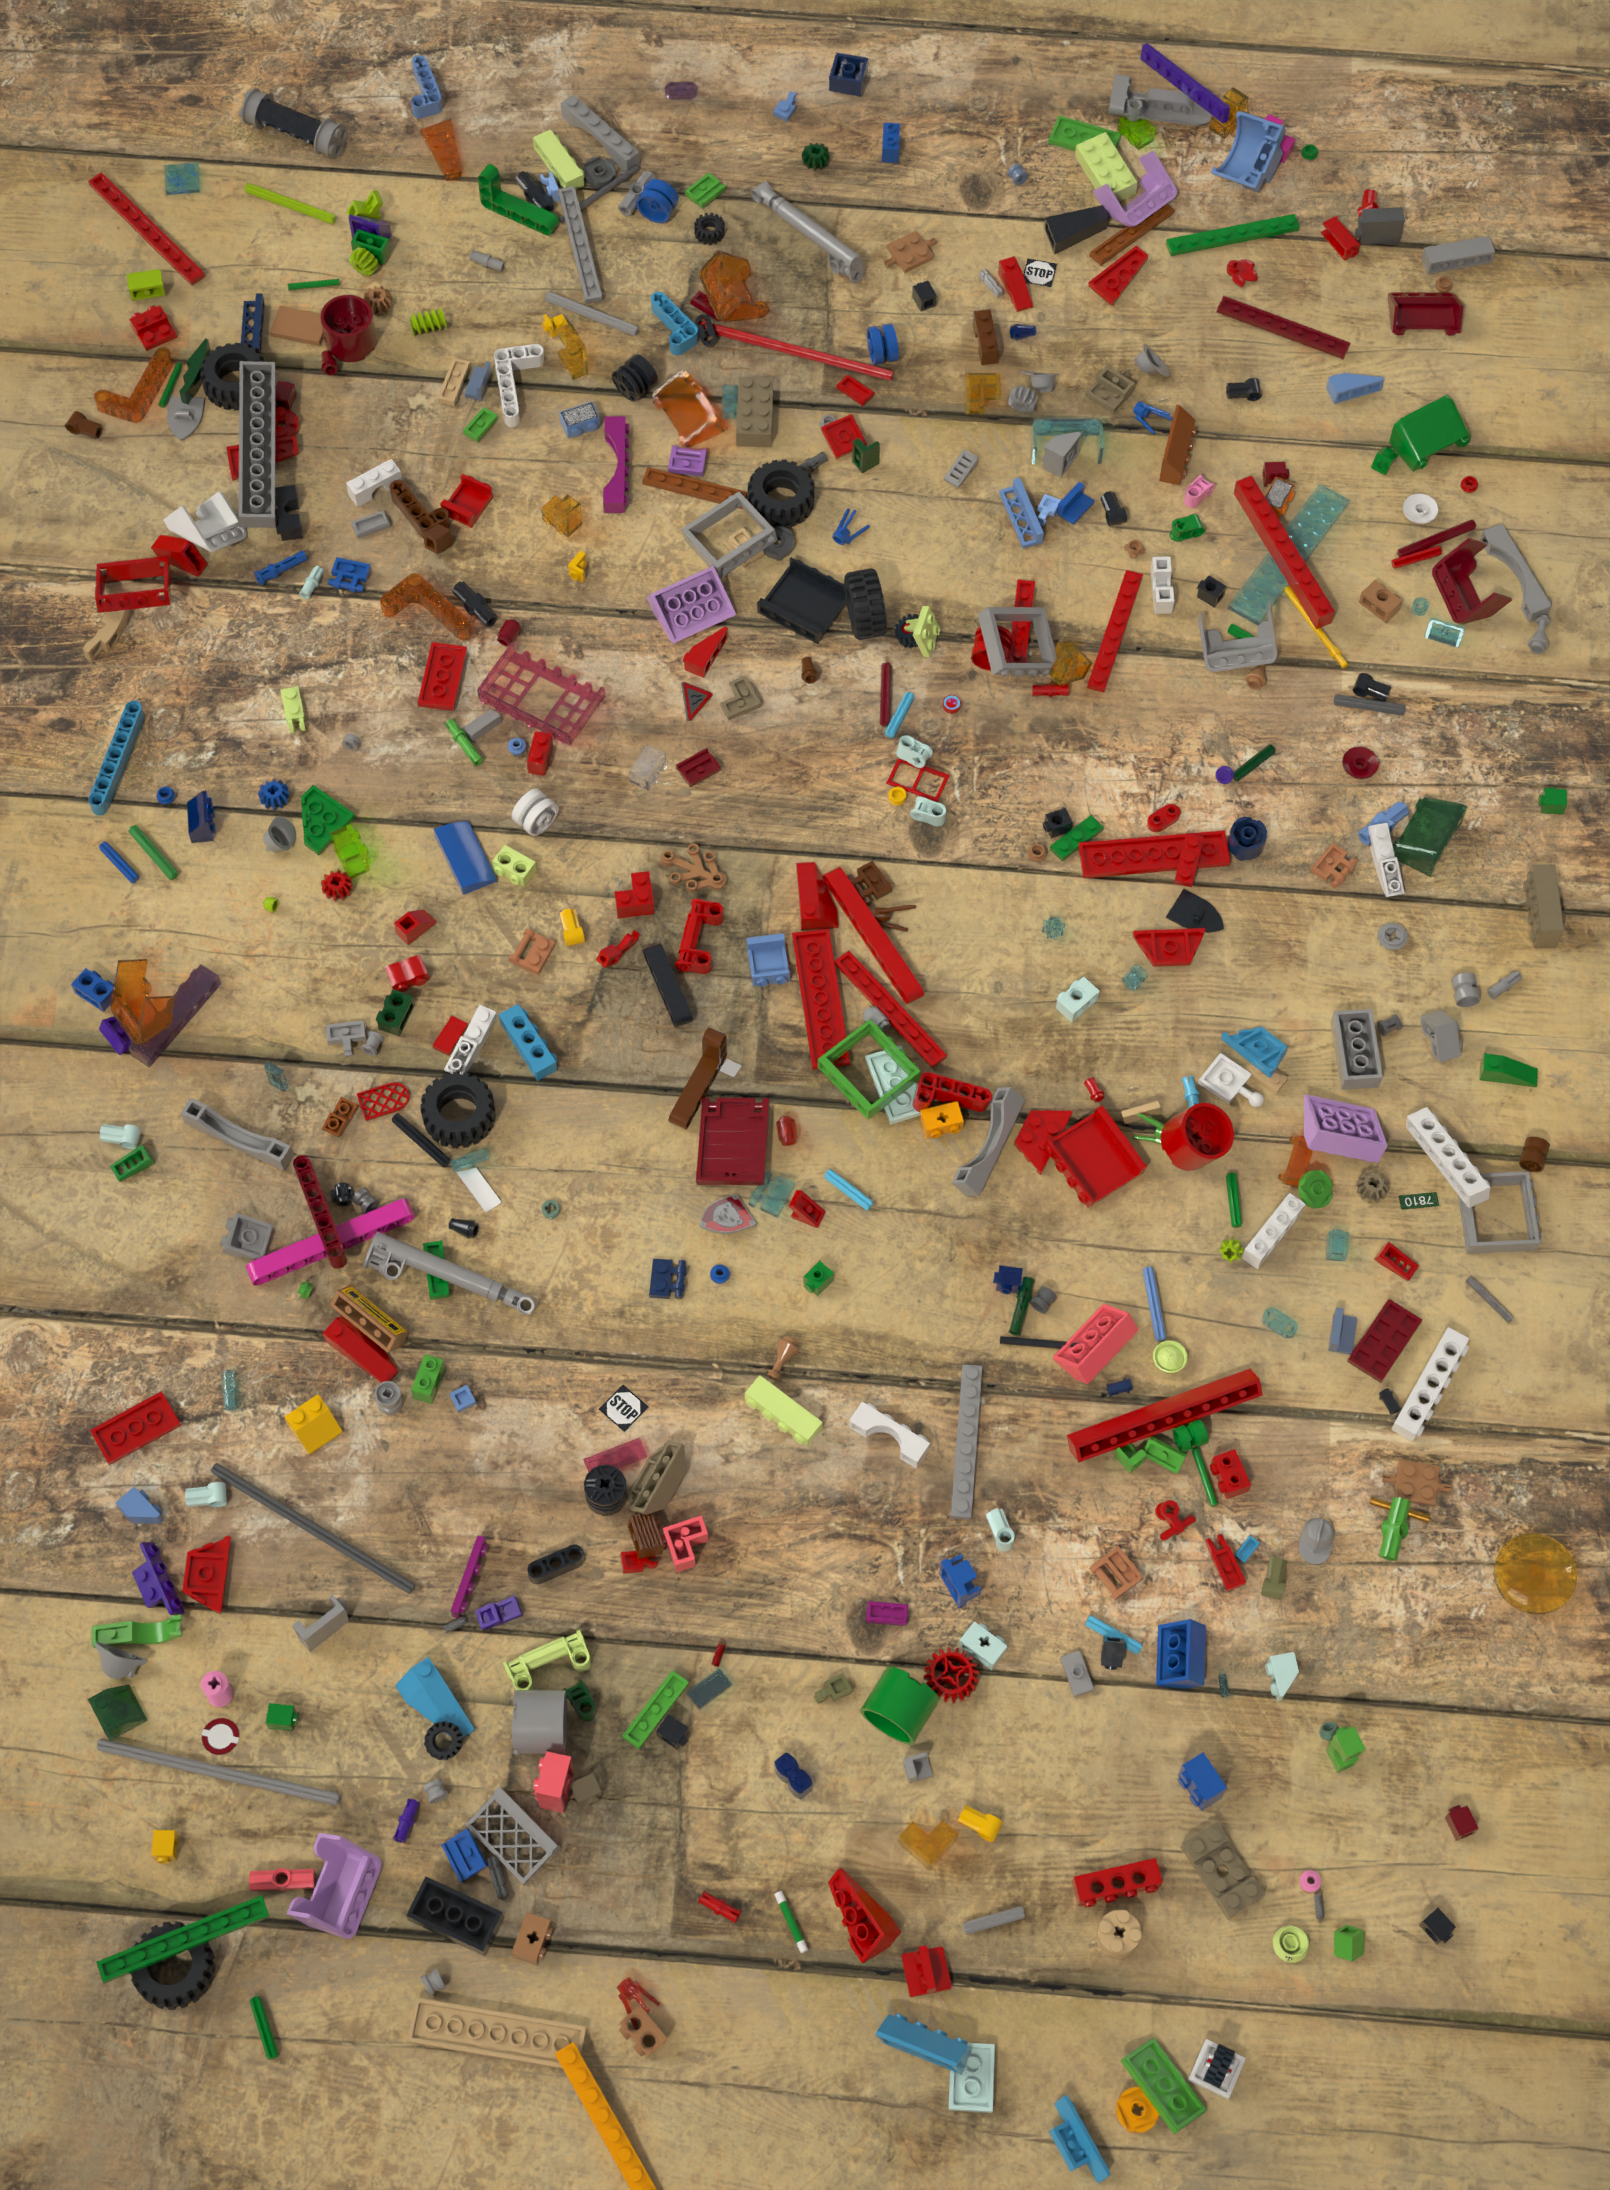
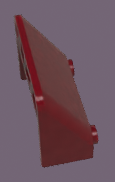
[1388,292,1463,336]

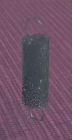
[1218,1668,1229,1703]

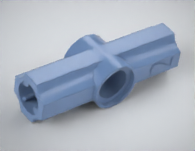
[1358,801,1409,845]

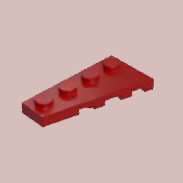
[1088,245,1148,306]
[226,435,299,481]

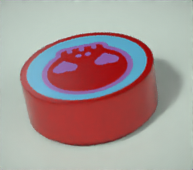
[943,695,961,714]

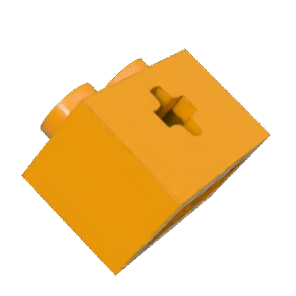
[920,1101,964,1138]

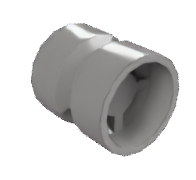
[1451,973,1481,1007]
[375,1381,403,1415]

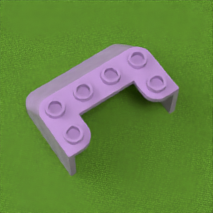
[287,1833,382,1939]

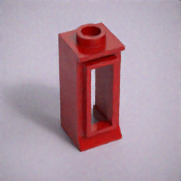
[1321,216,1360,261]

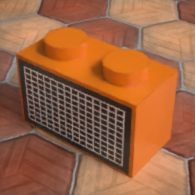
[1265,477,1296,519]

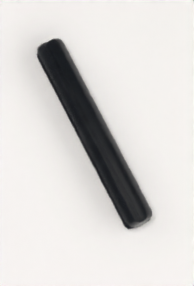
[392,1113,451,1168]

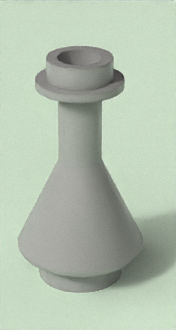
[1527,614,1550,654]

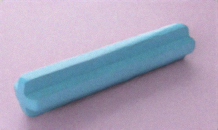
[885,692,914,738]
[824,1169,873,1210]
[1085,1615,1143,1654]

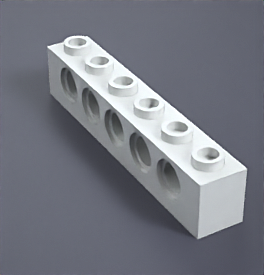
[1406,1107,1491,1208]
[1391,1327,1469,1442]

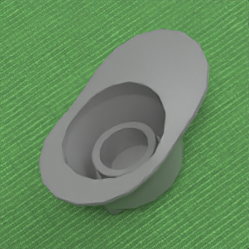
[1134,344,1171,377]
[1021,370,1059,393]
[263,816,296,853]
[1299,1518,1335,1564]

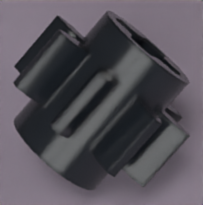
[331,1183,355,1206]

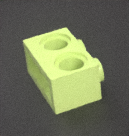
[492,845,537,887]

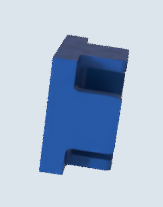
[939,1554,982,1608]

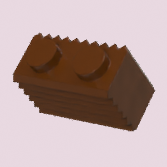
[627,1513,666,1559]

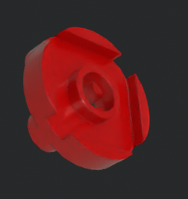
[276,407,299,438]

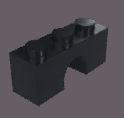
[275,485,303,541]

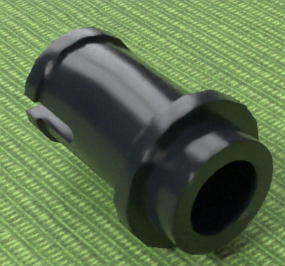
[1379,1388,1401,1415]

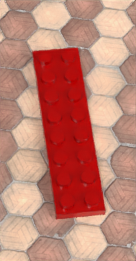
[1078,830,1230,878]
[792,929,850,1070]

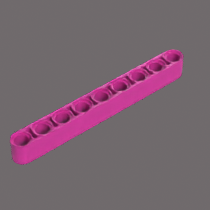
[246,1199,415,1286]

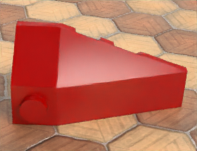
[323,1315,399,1383]

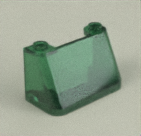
[1392,797,1468,877]

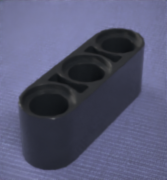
[527,1544,585,1585]

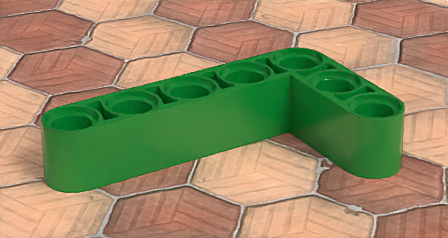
[478,164,560,236]

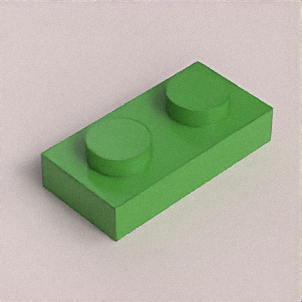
[463,407,498,443]
[1143,1436,1187,1474]

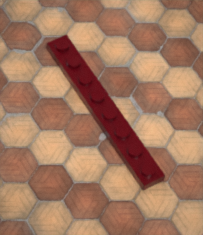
[1217,296,1351,360]

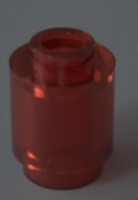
[776,1116,798,1146]

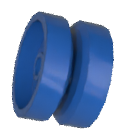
[636,179,679,223]
[867,323,899,365]

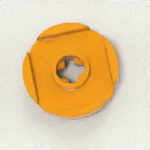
[1115,2087,1159,2133]

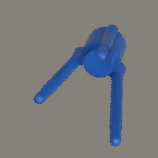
[1133,401,1173,435]
[832,509,870,545]

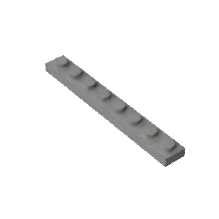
[558,187,602,303]
[951,1364,982,1520]

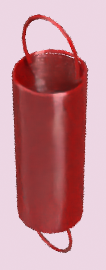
[711,1639,726,1672]

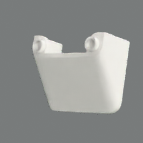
[163,491,247,552]

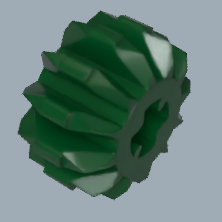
[802,142,830,171]

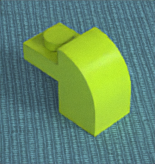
[346,190,383,220]

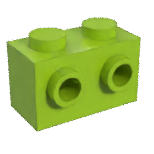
[126,269,166,301]

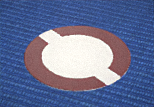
[202,1718,239,1755]

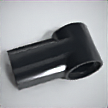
[1226,378,1262,401]
[1100,491,1127,527]
[1352,673,1392,702]

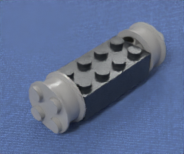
[239,88,349,159]

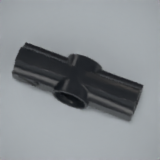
[515,171,554,212]
[452,581,498,627]

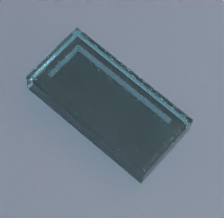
[264,1062,289,1092]
[686,1668,732,1710]

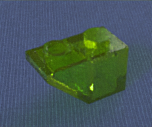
[1117,117,1155,151]

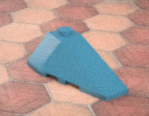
[395,1657,475,1739]

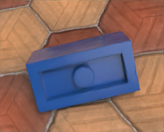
[1057,482,1094,525]

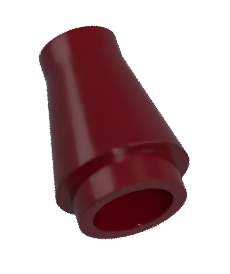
[321,350,338,376]

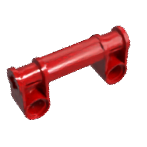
[675,899,724,974]

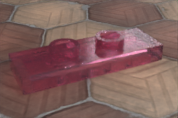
[583,1438,647,1473]

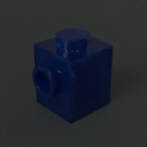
[993,1265,1023,1294]

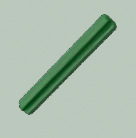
[128,825,178,880]

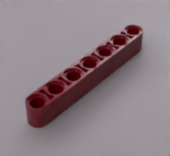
[293,1155,347,1269]

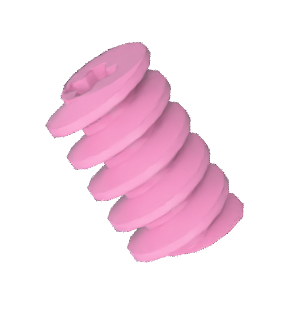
[201,1671,233,1707]

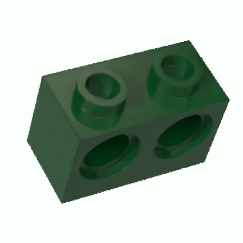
[376,989,415,1037]

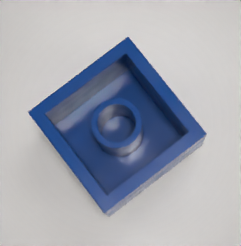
[1178,1752,1227,1811]

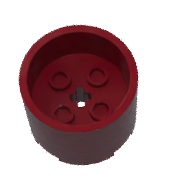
[320,295,377,363]

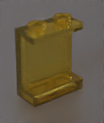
[556,323,588,380]

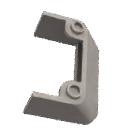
[1198,602,1277,672]

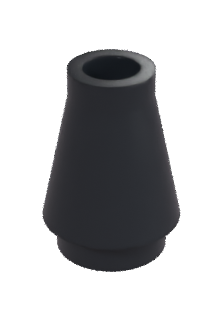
[448,1218,479,1239]

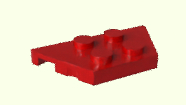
[1132,928,1205,967]
[1014,1110,1073,1175]
[182,1536,232,1614]

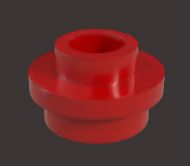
[1460,476,1478,493]

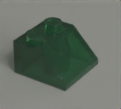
[88,1684,148,1741]

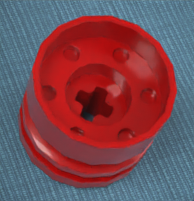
[971,625,1013,671]

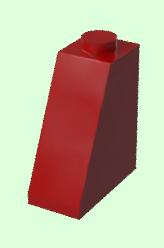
[151,535,208,577]

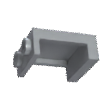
[292,1594,349,1652]

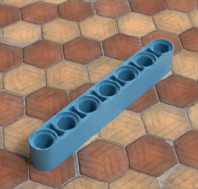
[88,700,144,815]

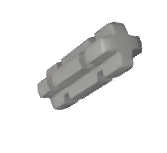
[979,269,1004,298]

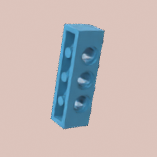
[498,1004,558,1081]

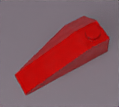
[796,862,838,930]
[828,1868,901,1963]

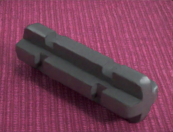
[486,1856,509,1899]

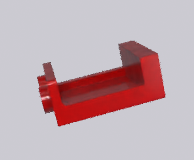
[440,474,493,528]

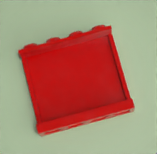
[1043,1105,1147,1208]

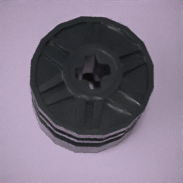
[612,354,658,401]
[584,1464,628,1516]

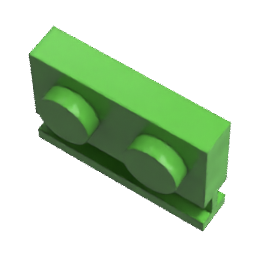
[685,172,726,209]

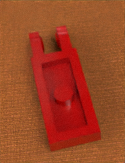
[1205,1534,1246,1592]

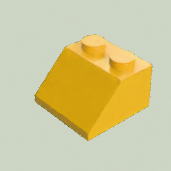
[284,1394,343,1455]

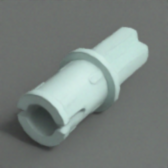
[299,566,324,599]

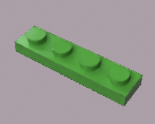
[622,1670,689,1750]

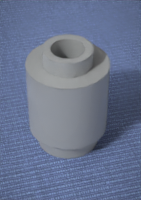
[863,1006,890,1033]

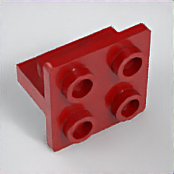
[901,1945,952,1998]

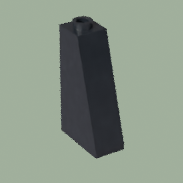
[1044,205,1110,254]

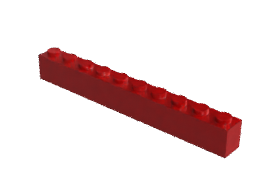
[1234,475,1335,629]
[1066,1369,1263,1463]

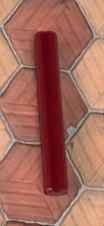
[880,662,892,727]

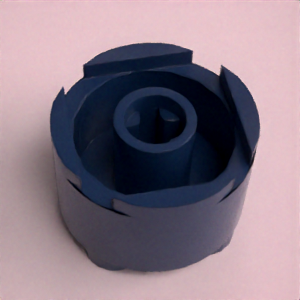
[1227,817,1267,861]

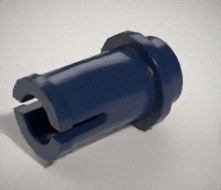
[1106,1378,1133,1397]

